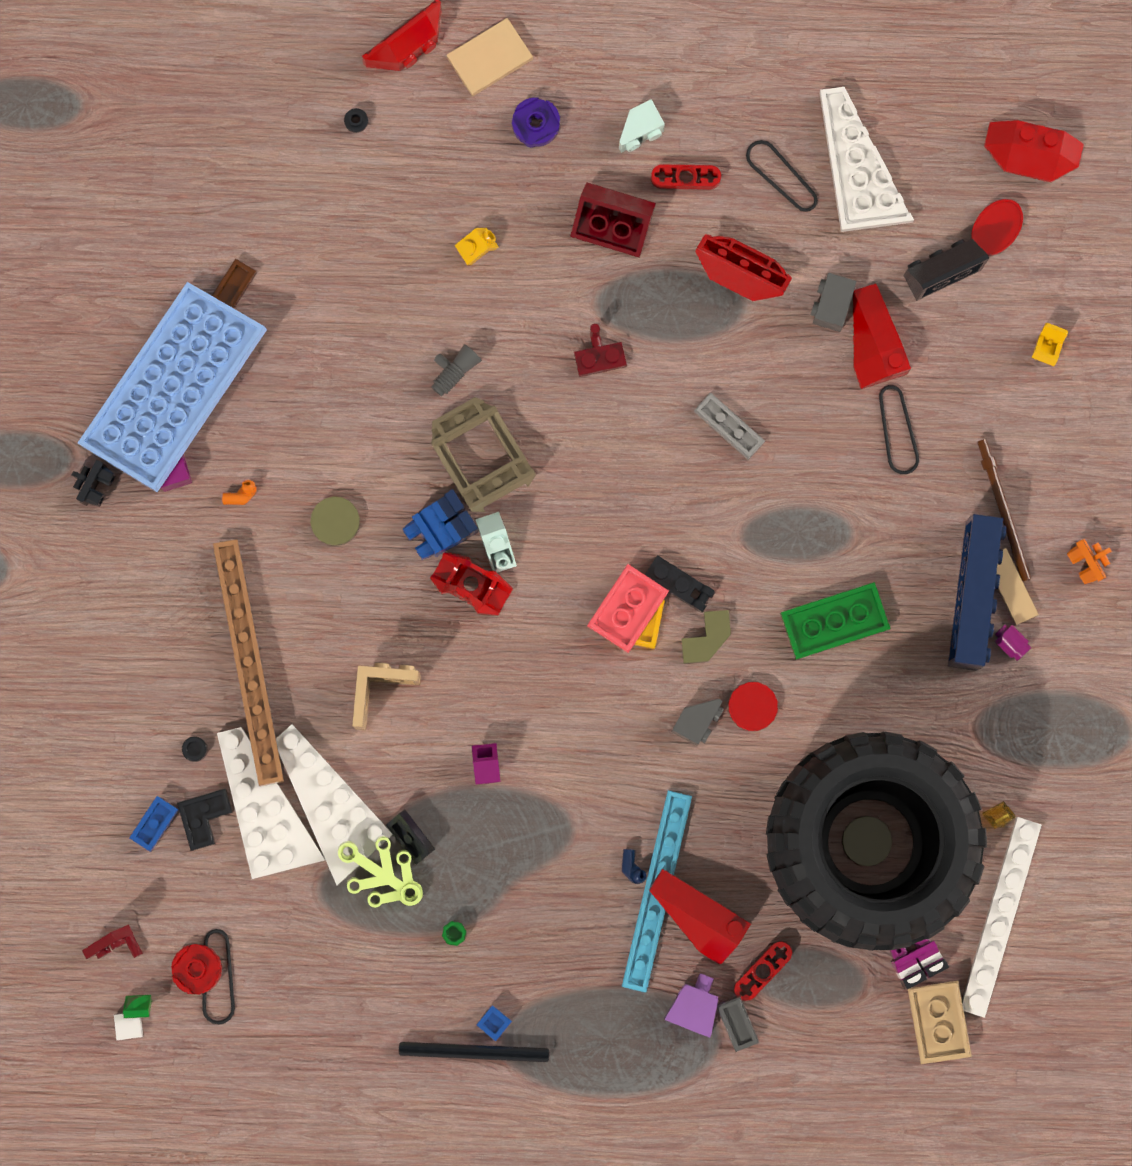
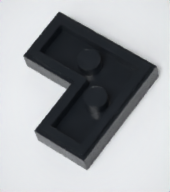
[177,789,233,851]

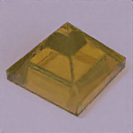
[982,801,1016,829]

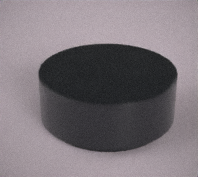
[182,737,208,762]

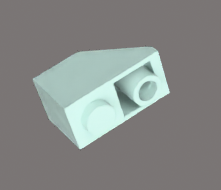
[619,99,665,153]
[475,512,517,573]

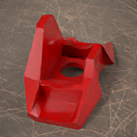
[430,552,513,616]

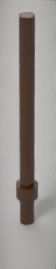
[977,439,1031,582]

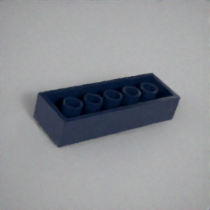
[947,514,1006,671]

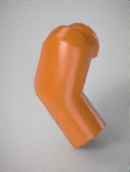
[222,480,256,505]

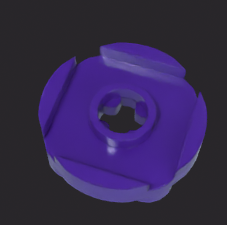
[512,97,560,148]

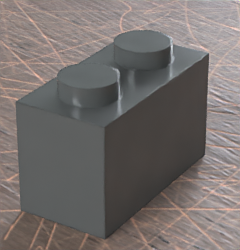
[810,273,857,332]

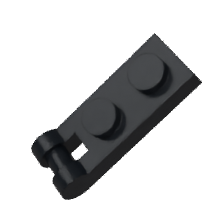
[645,555,716,613]

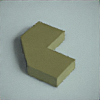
[681,610,731,664]

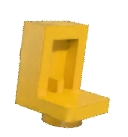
[455,228,499,265]
[1031,323,1068,366]

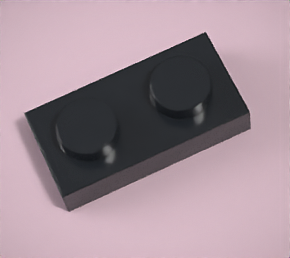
[386,810,435,865]

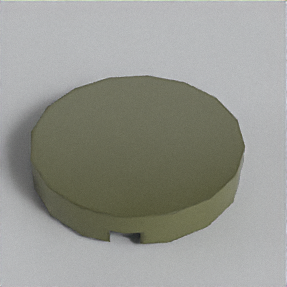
[310,496,360,546]
[842,816,892,866]

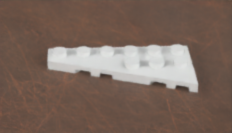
[819,87,914,232]
[276,724,393,886]

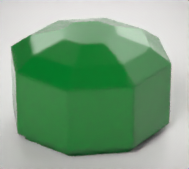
[442,921,467,946]

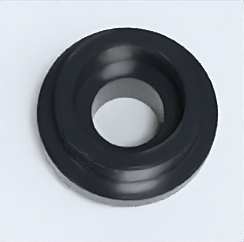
[344,108,368,133]

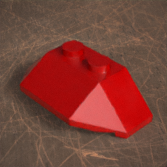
[362,0,442,71]
[984,120,1084,183]
[695,234,792,301]

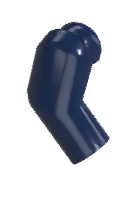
[621,849,647,884]

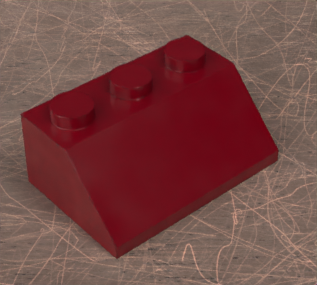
[570,182,656,258]

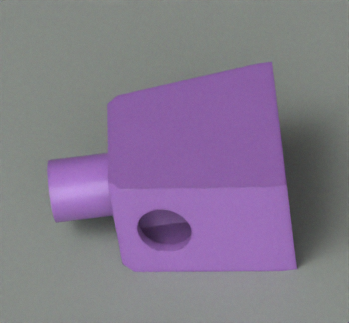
[664,973,718,1038]

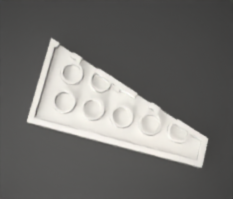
[217,727,325,879]

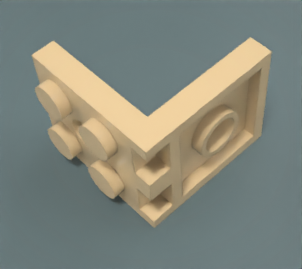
[352,663,421,731]

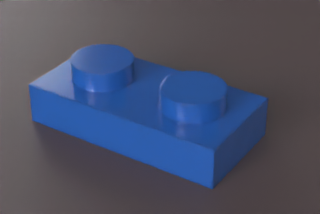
[129,796,179,852]

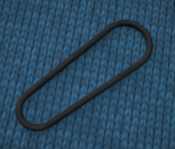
[746,140,818,212]
[879,385,919,474]
[202,929,235,1025]

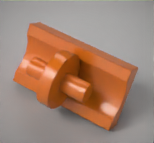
[1067,539,1112,584]

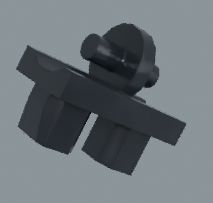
[71,460,116,507]

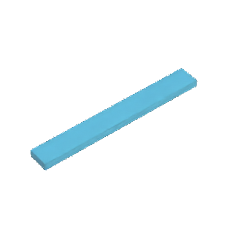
[621,790,692,993]

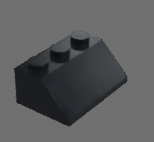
[903,239,989,301]

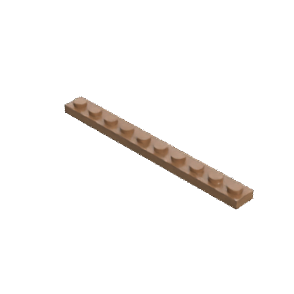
[213,539,284,787]

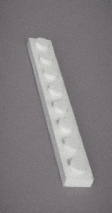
[962,817,1042,1018]

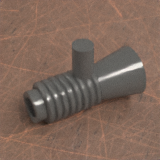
[431,344,482,397]

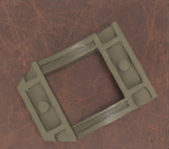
[431,397,536,512]

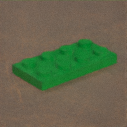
[780,582,891,660]

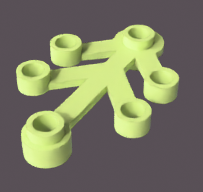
[338,836,423,908]

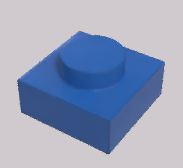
[477,1005,512,1041]

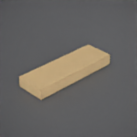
[996,548,1039,626]

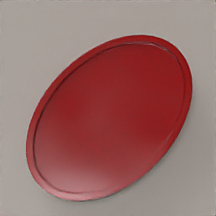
[971,199,1023,256]

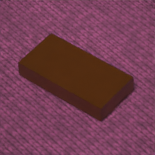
[212,258,257,308]

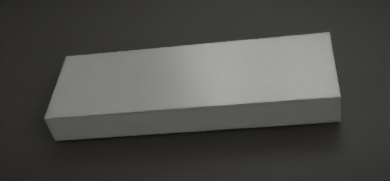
[694,392,765,460]

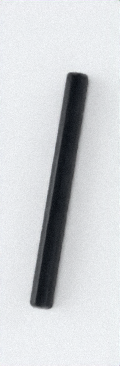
[399,1042,549,1062]

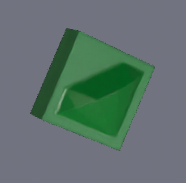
[123,995,152,1018]

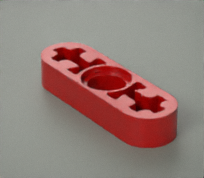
[651,164,721,190]
[734,942,792,1001]

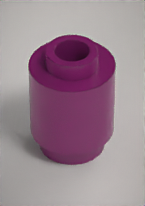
[994,625,1032,661]

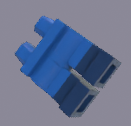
[403,489,478,560]

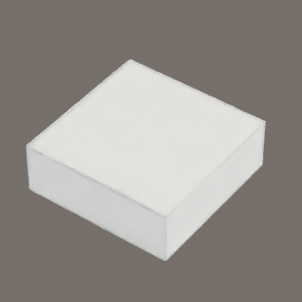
[114,1014,143,1040]

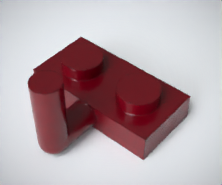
[574,324,627,377]
[82,925,143,959]

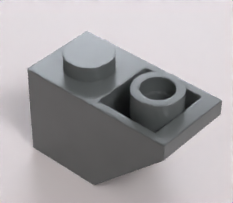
[671,699,724,746]

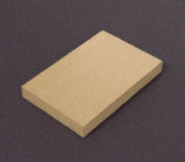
[446,18,533,97]
[908,980,972,1064]

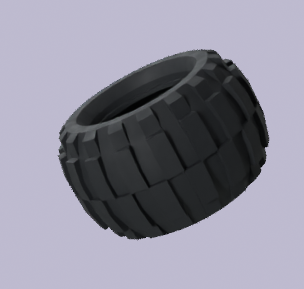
[766,731,987,951]

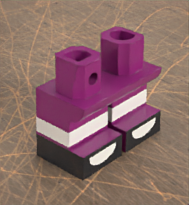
[890,939,949,990]

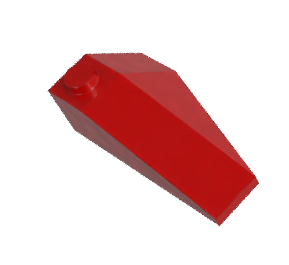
[853,283,911,389]
[649,869,751,965]

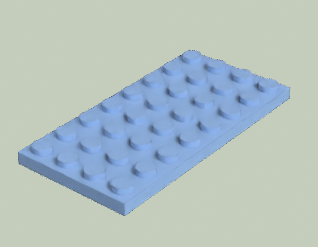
[78,282,267,492]

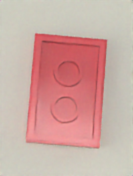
[587,564,669,653]

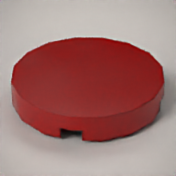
[728,682,778,731]
[171,944,222,995]

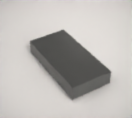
[717,995,759,1052]

